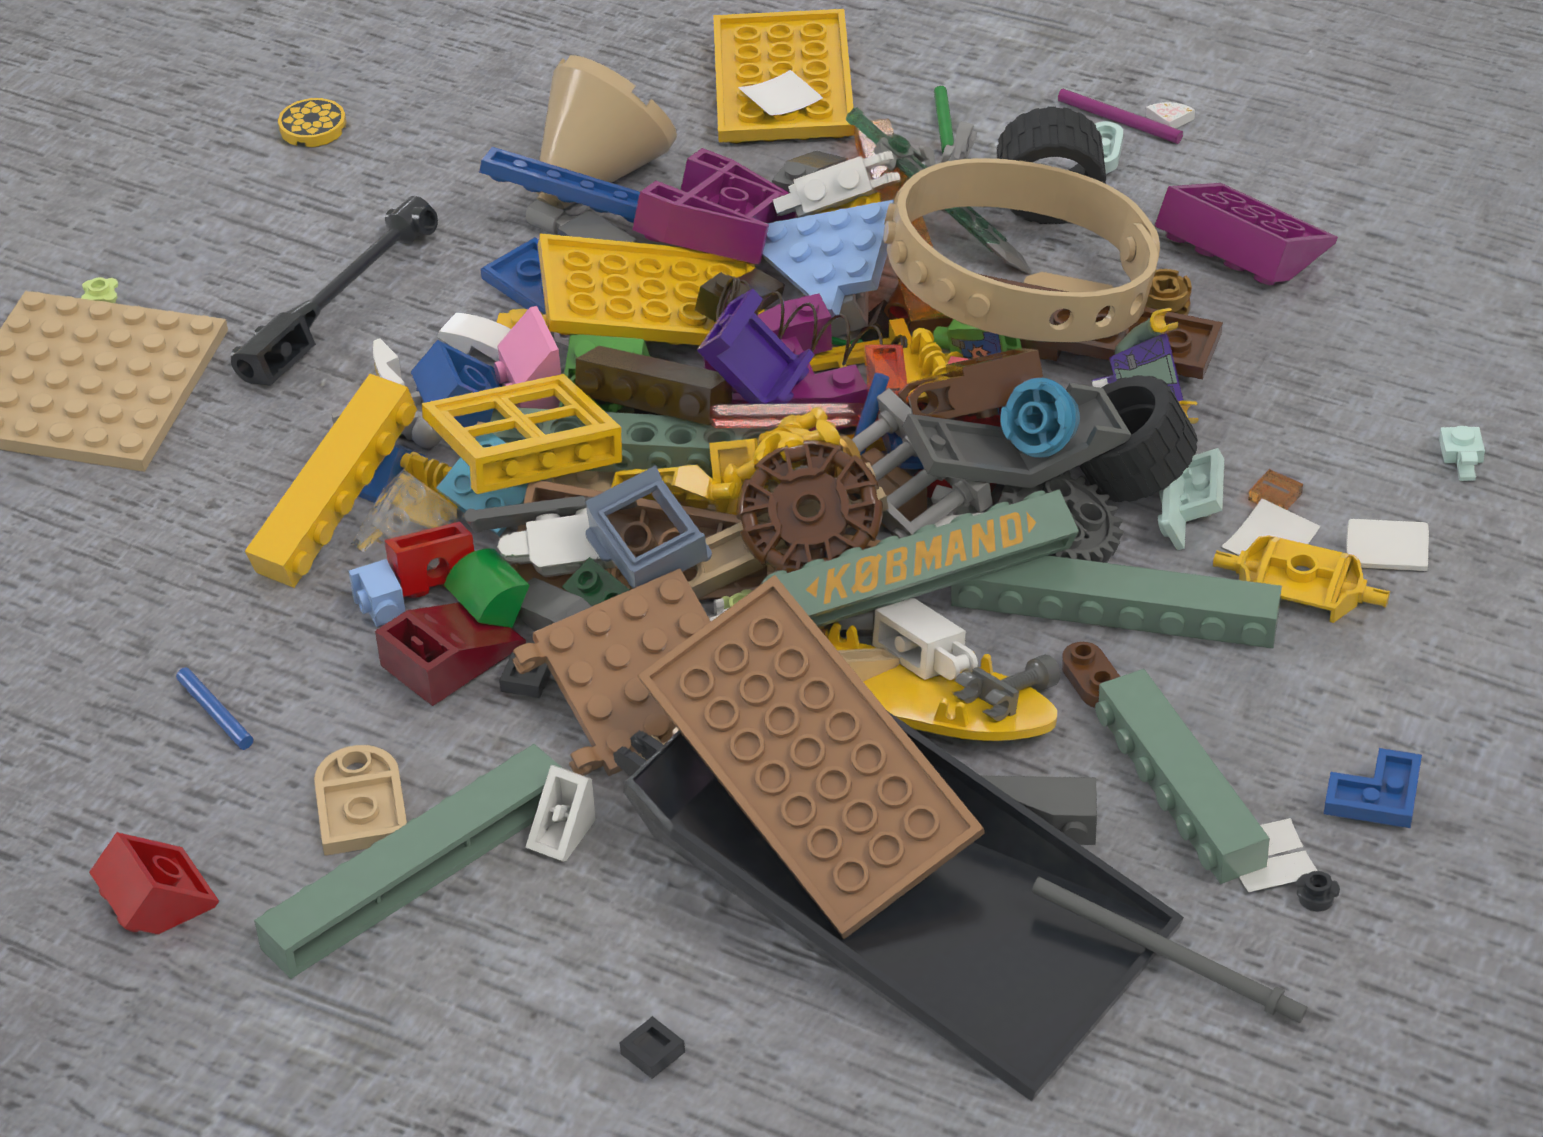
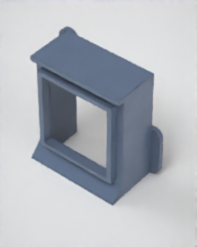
[585,465,712,589]

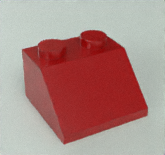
[89,832,219,934]

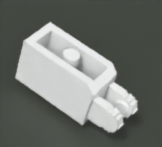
[497,508,616,577]

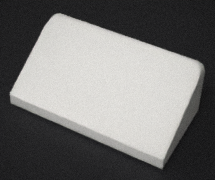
[1346,519,1429,571]

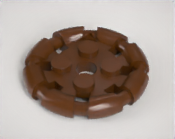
[737,440,883,573]

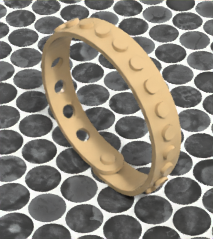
[883,158,1160,342]

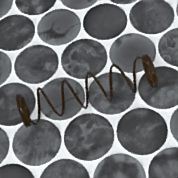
[716,276,908,366]

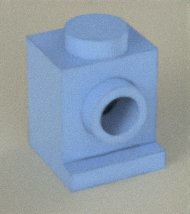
[349,559,405,627]

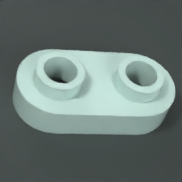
[1095,121,1123,174]

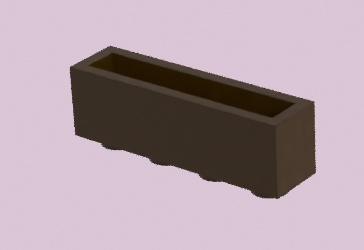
[575,346,732,425]

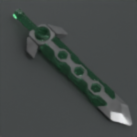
[846,107,1031,274]

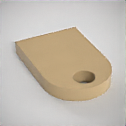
[314,745,407,856]

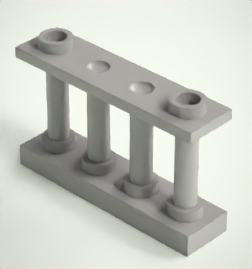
[851,388,993,539]

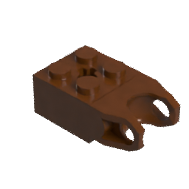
[897,348,1044,419]

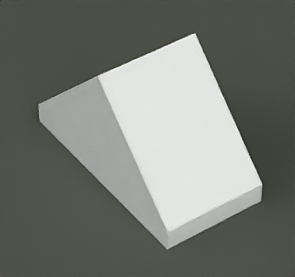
[526,765,596,861]

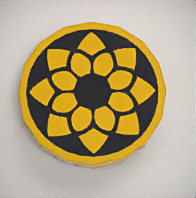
[278,98,347,147]

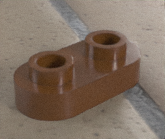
[1062,642,1121,708]

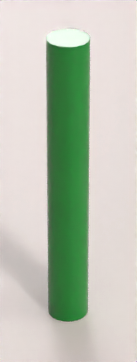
[934,86,954,154]

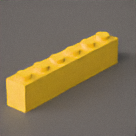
[245,373,417,588]

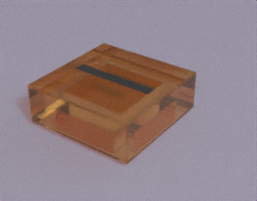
[1248,469,1303,510]

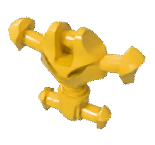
[723,407,840,490]

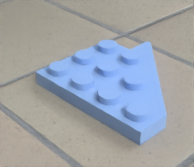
[762,200,894,319]

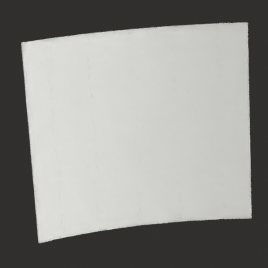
[738,70,823,115]
[1221,498,1320,556]
[1239,818,1318,892]

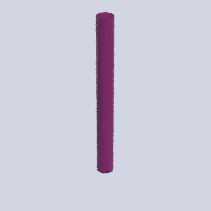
[1058,88,1183,144]

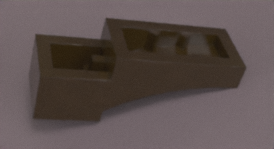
[695,268,785,322]

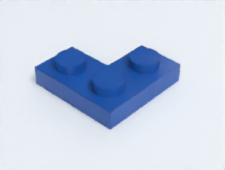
[1324,748,1422,828]

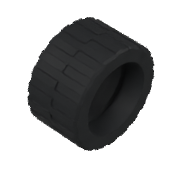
[997,106,1106,224]
[1079,375,1198,502]

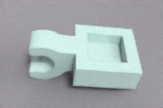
[1439,426,1485,481]

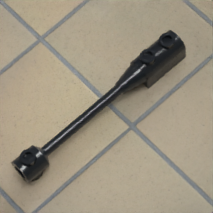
[231,196,438,386]

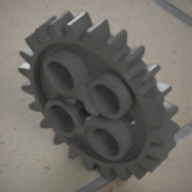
[997,470,1123,563]

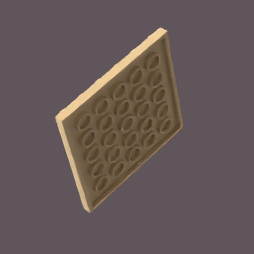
[0,291,228,472]

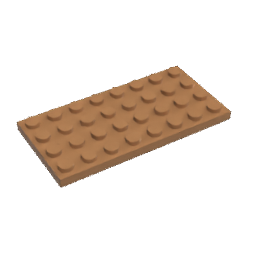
[638,575,985,939]

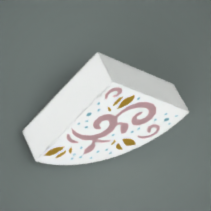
[1146,102,1195,128]

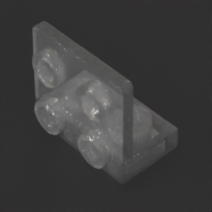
[351,469,465,570]

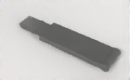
[464,496,637,533]

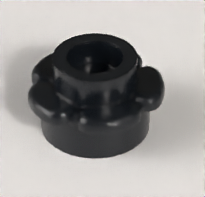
[1296,871,1340,912]

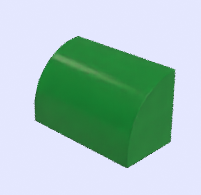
[444,548,530,628]

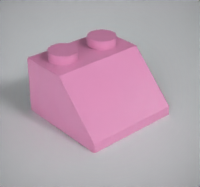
[494,306,561,409]

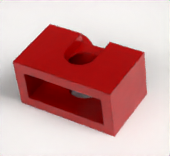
[384,521,475,598]

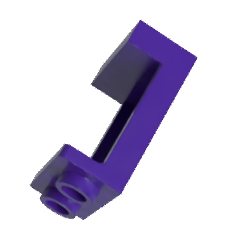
[697,288,814,415]

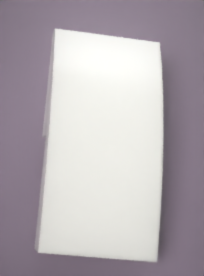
[437,313,511,361]

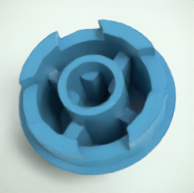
[1001,378,1080,457]

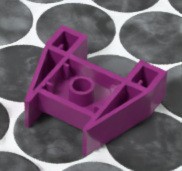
[632,148,797,265]
[703,293,868,431]

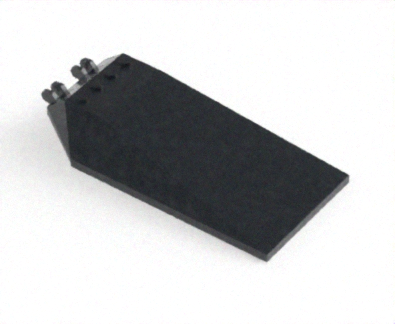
[613,712,1184,1101]

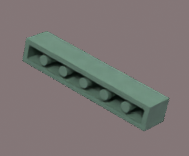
[1095,669,1270,884]

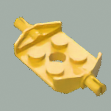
[611,465,740,513]
[1213,535,1390,623]

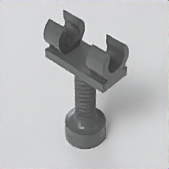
[953,654,1061,721]

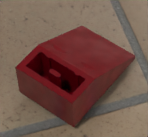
[375,602,526,706]

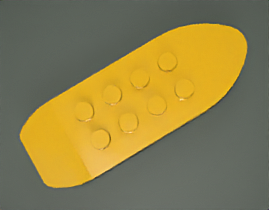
[828,622,1057,741]

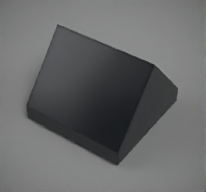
[860,299,890,342]

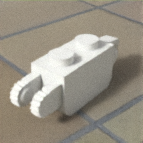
[773,151,901,217]

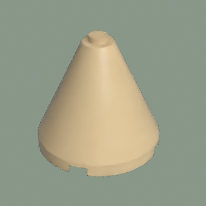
[536,55,677,209]

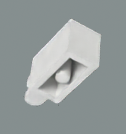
[872,598,978,680]

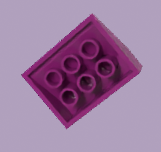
[1154,183,1338,285]

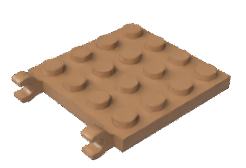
[512,568,711,776]

